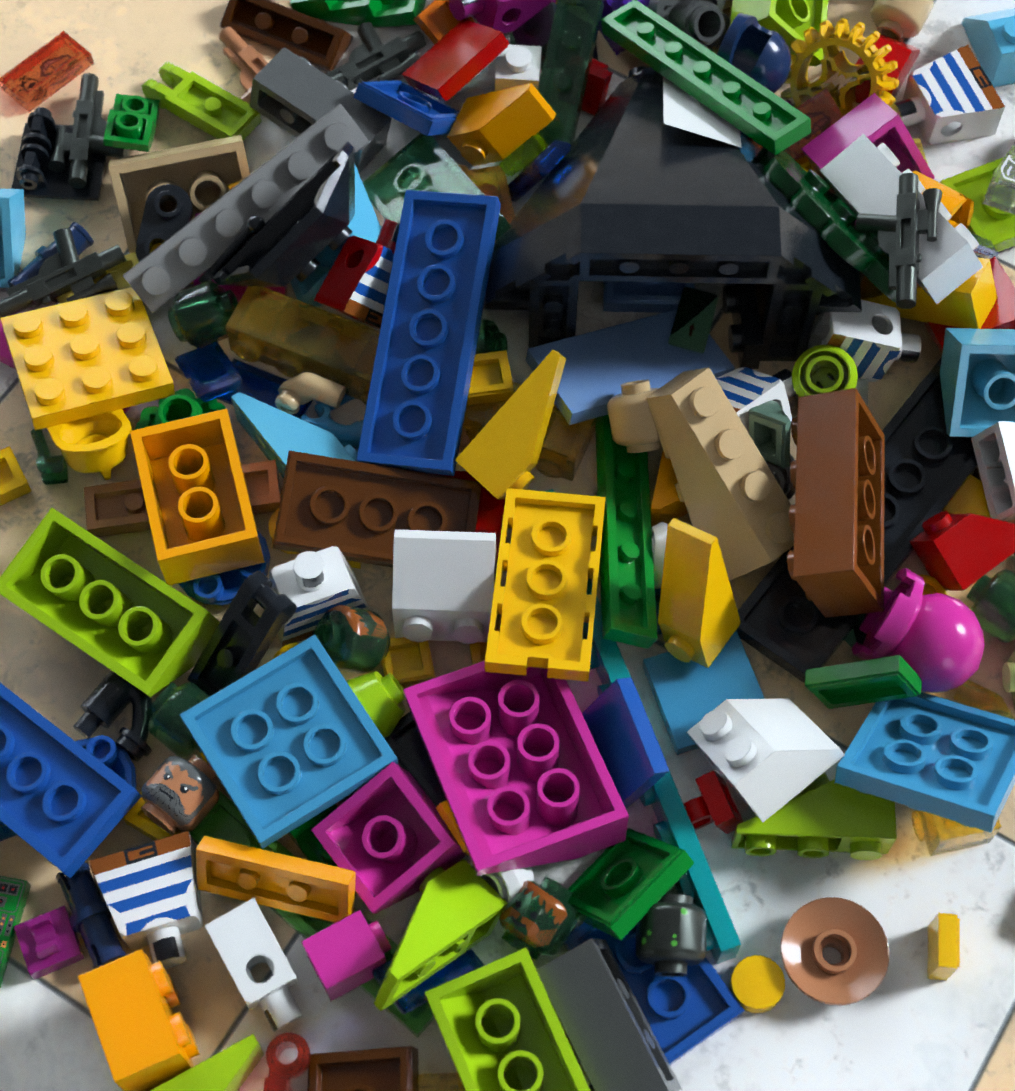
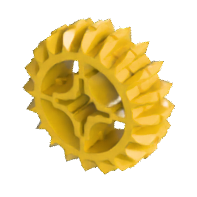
[780,18,899,119]

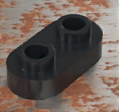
[136,184,193,262]

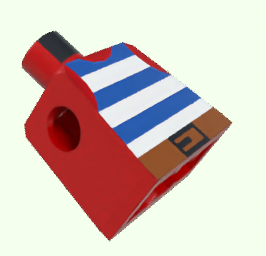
[314,219,400,330]

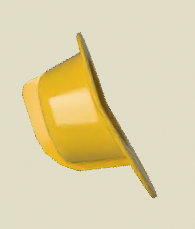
[47,409,132,481]

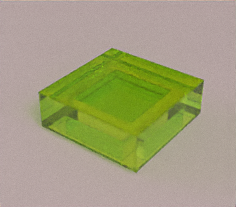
[498,133,548,177]

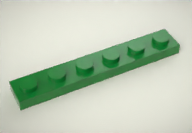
[601,0,811,155]
[595,414,658,649]

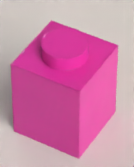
[301,910,392,1001]

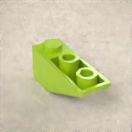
[731,779,897,860]

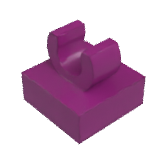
[14,905,85,980]

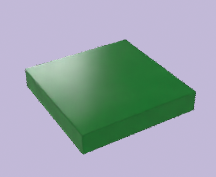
[558,828,694,940]

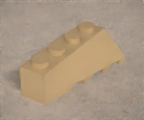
[646,367,794,581]

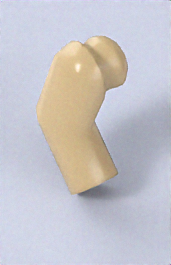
[275,372,346,415]

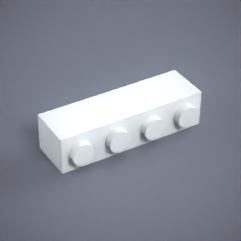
[820,134,983,304]

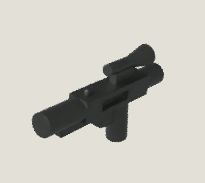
[326,22,427,91]
[48,73,129,188]
[856,173,943,309]
[0,228,126,318]

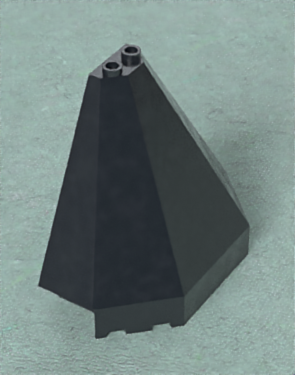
[484,66,862,362]

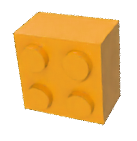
[78,949,200,1091]

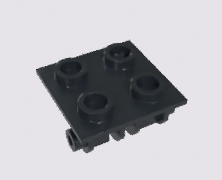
[11,107,107,201]

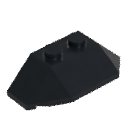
[212,141,355,287]

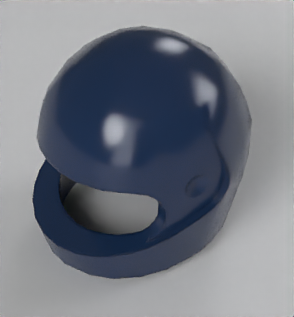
[717,13,792,93]

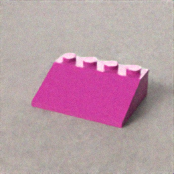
[403,661,629,876]

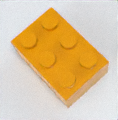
[130,408,265,585]

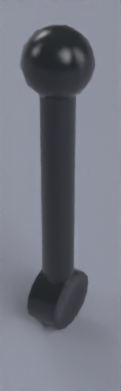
[198,215,265,287]

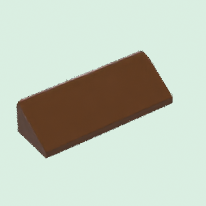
[219,0,354,71]

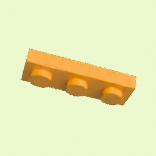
[196,836,356,923]

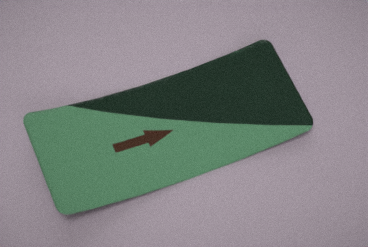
[668,287,718,353]

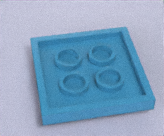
[180,634,398,849]
[835,692,1015,833]

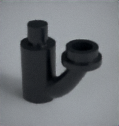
[73,670,153,762]

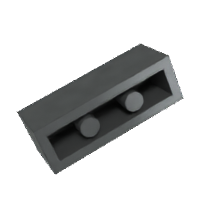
[250,47,392,174]
[536,938,682,1091]

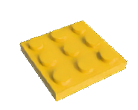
[0,287,175,431]

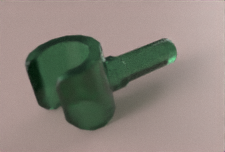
[31,429,69,485]

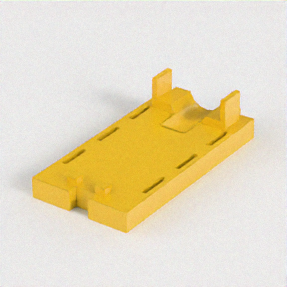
[485,488,606,682]

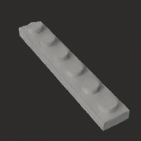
[123,104,369,312]

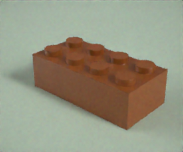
[787,388,885,618]

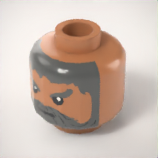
[141,755,219,835]

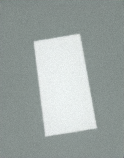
[663,76,742,148]

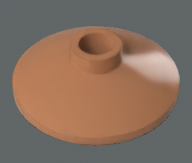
[781,897,890,1006]

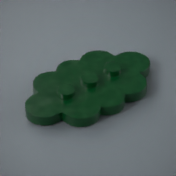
[757,147,917,303]

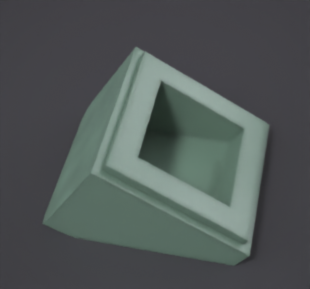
[749,400,791,468]

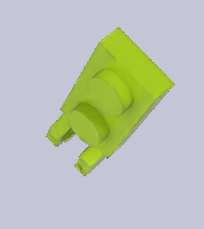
[141,62,262,140]

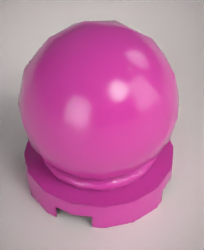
[852,568,985,693]

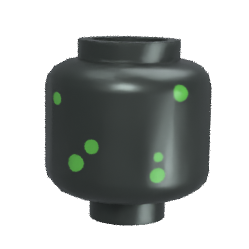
[636,894,706,977]

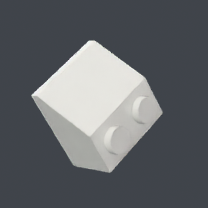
[392,529,497,644]
[687,698,845,822]

